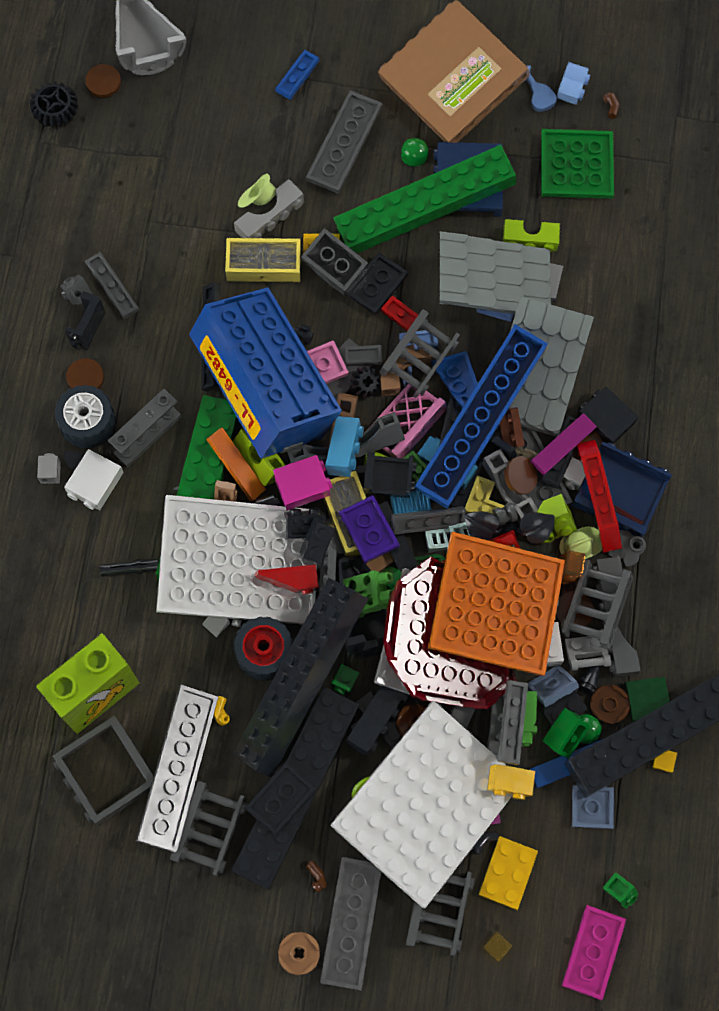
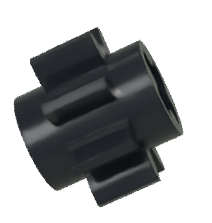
[294,324,314,346]

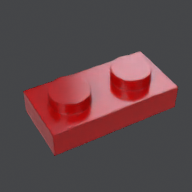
[381,296,418,331]

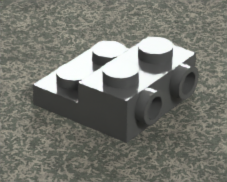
[317,549,337,594]

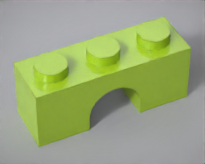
[503,219,560,252]
[233,429,286,487]

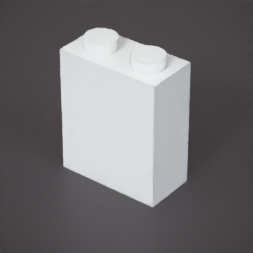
[64,449,124,510]

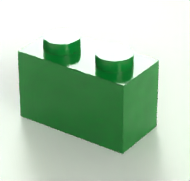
[543,708,591,759]

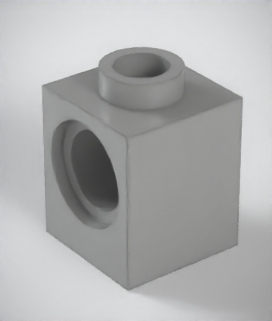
[37,453,61,484]
[562,457,585,490]

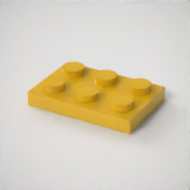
[479,836,538,910]

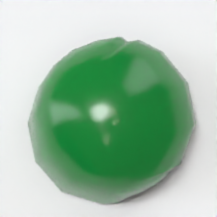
[401,138,428,167]
[579,714,602,745]

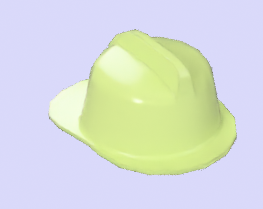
[238,174,276,207]
[559,526,602,562]

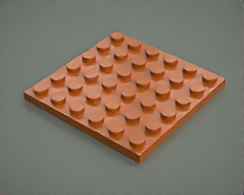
[428,532,565,676]

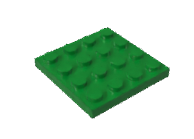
[541,129,614,199]

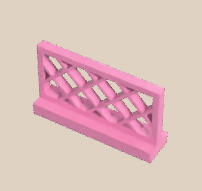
[378,383,447,458]

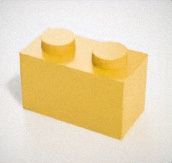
[487,764,535,800]

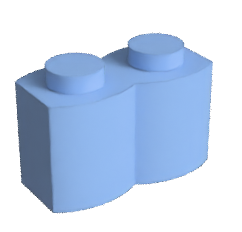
[557,62,590,105]

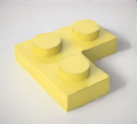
[465,475,504,514]

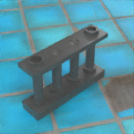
[379,309,460,398]
[108,389,182,468]
[560,559,634,650]
[487,680,528,765]
[170,781,247,877]
[406,872,474,956]

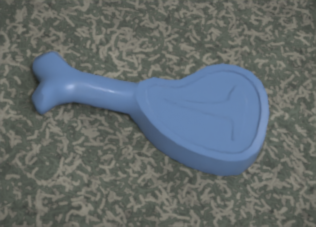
[526,65,557,112]

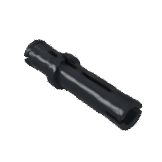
[100,559,159,577]

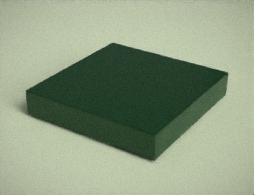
[625,676,670,722]

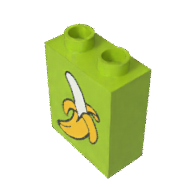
[36,633,140,734]

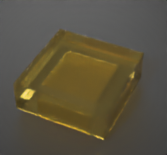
[483,932,512,962]

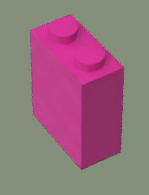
[273,455,333,511]

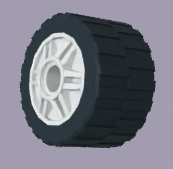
[55,385,116,448]

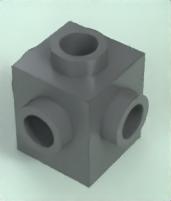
[60,274,92,305]

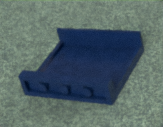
[433,142,503,217]
[572,442,672,537]

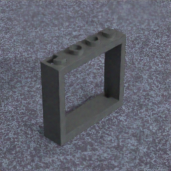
[53,715,154,826]

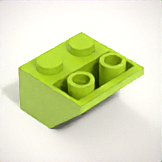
[537,494,577,544]

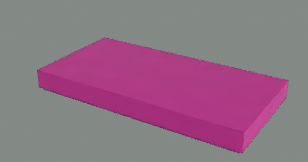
[562,905,626,1000]

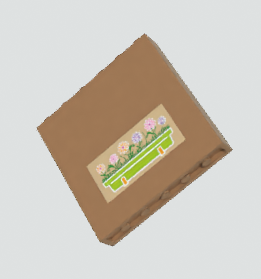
[378,0,530,143]

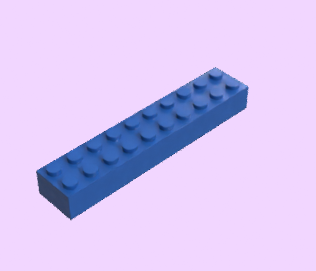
[414,324,548,509]

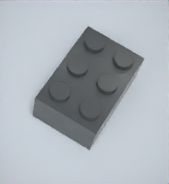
[301,228,368,295]

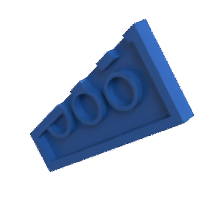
[431,351,478,409]

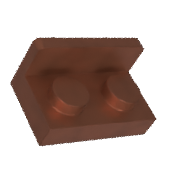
[500,407,525,447]

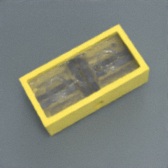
[225,238,301,282]
[323,471,366,557]

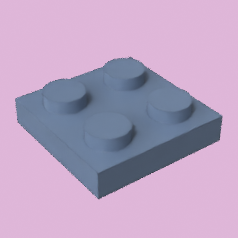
[528,665,579,707]
[572,785,614,829]

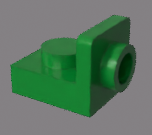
[331,664,359,695]
[603,872,638,909]

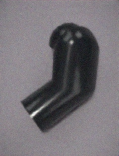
[472,831,498,855]

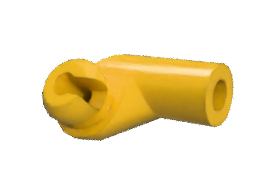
[213,696,230,725]

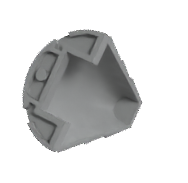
[115,0,186,75]

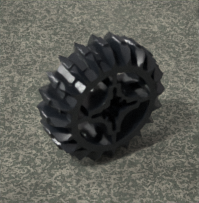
[30,81,78,128]

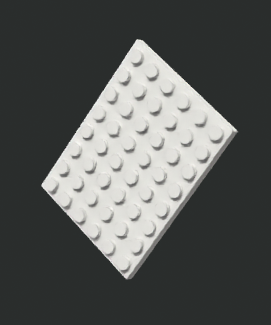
[156,495,317,625]
[331,702,513,908]

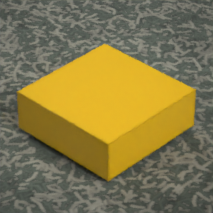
[652,751,677,773]

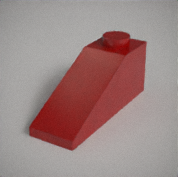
[255,564,319,595]

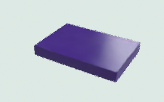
[338,495,400,564]

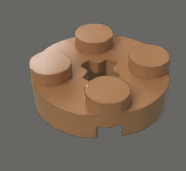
[278,932,320,975]

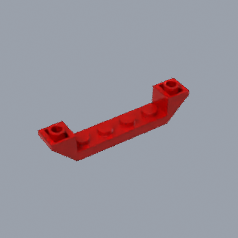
[576,440,622,553]

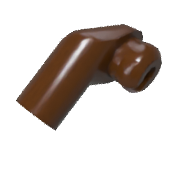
[603,92,620,118]
[306,860,327,892]

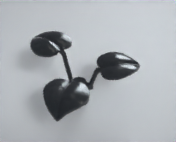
[464,511,555,546]

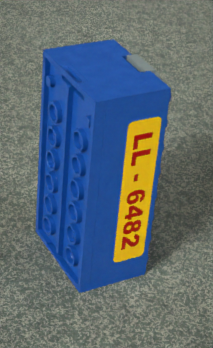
[189,287,342,459]

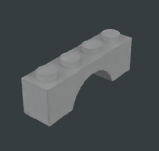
[234,179,304,238]
[482,449,538,525]

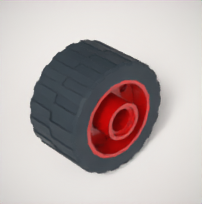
[234,616,293,681]

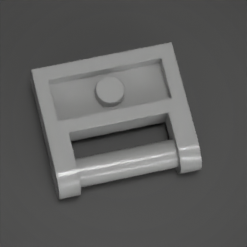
[565,636,611,671]

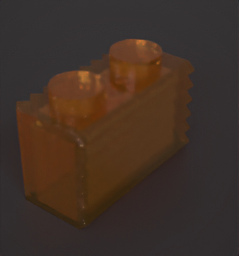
[557,550,586,584]

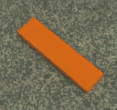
[206,428,266,501]

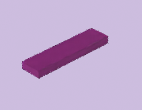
[531,413,597,476]

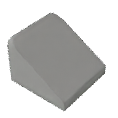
[202,617,230,638]

